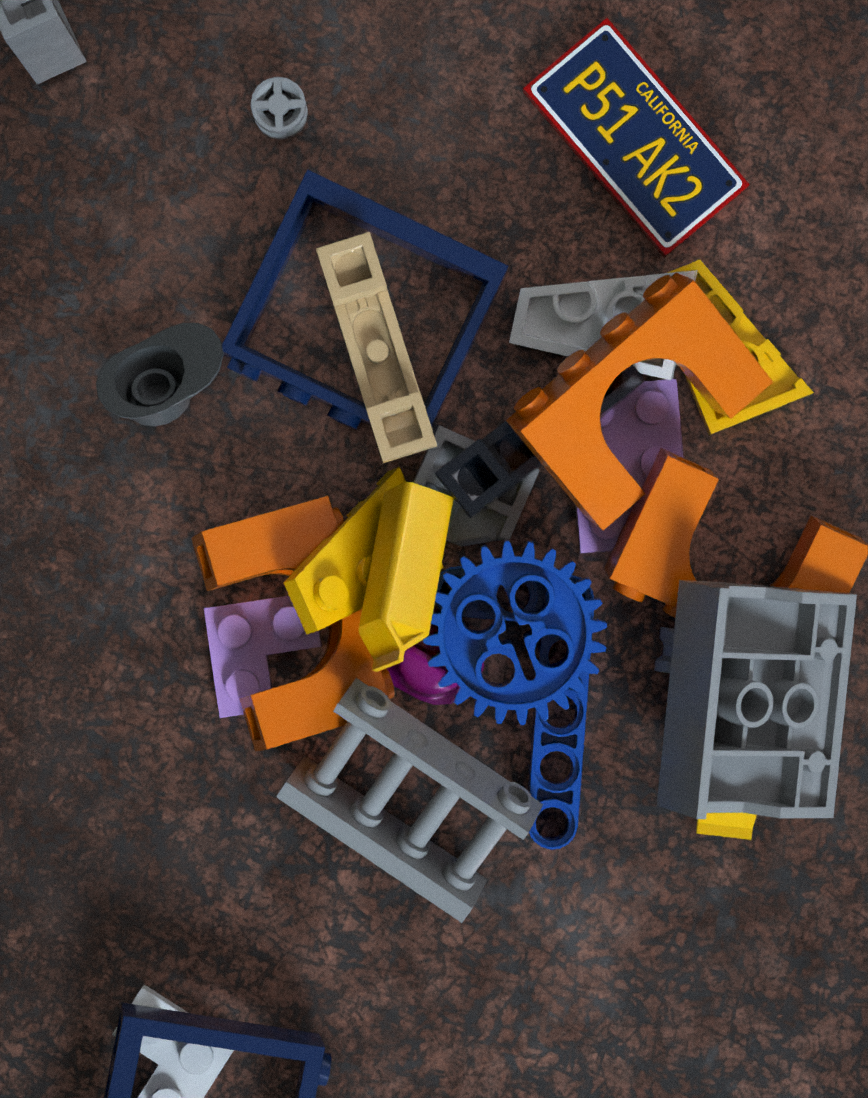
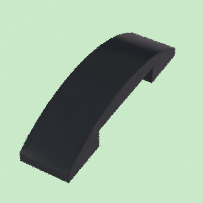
[435,365,645,518]

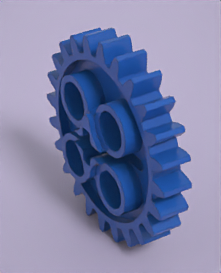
[423,540,607,725]

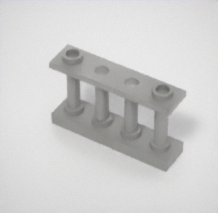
[276,678,543,923]

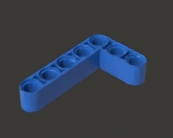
[435,566,594,850]

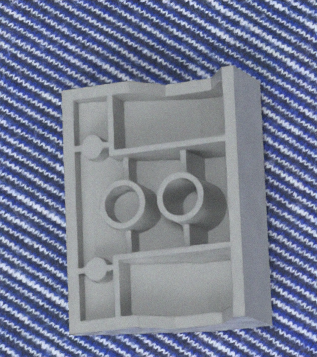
[657,580,857,819]

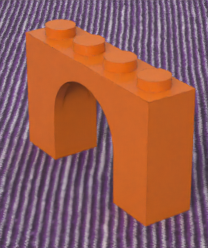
[506,273,773,531]
[604,448,868,618]
[191,496,395,752]

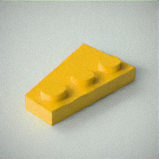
[283,467,444,635]

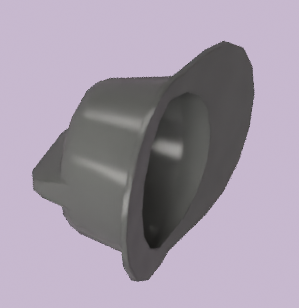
[96,323,224,427]

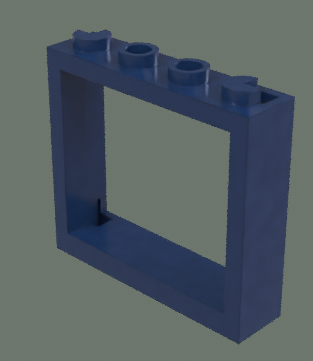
[222,169,509,430]
[103,1002,332,1098]

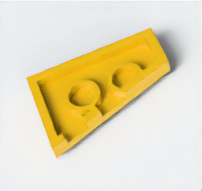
[667,260,814,435]

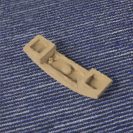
[316,232,437,463]

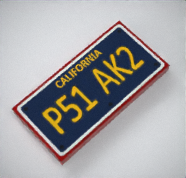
[523,18,750,258]

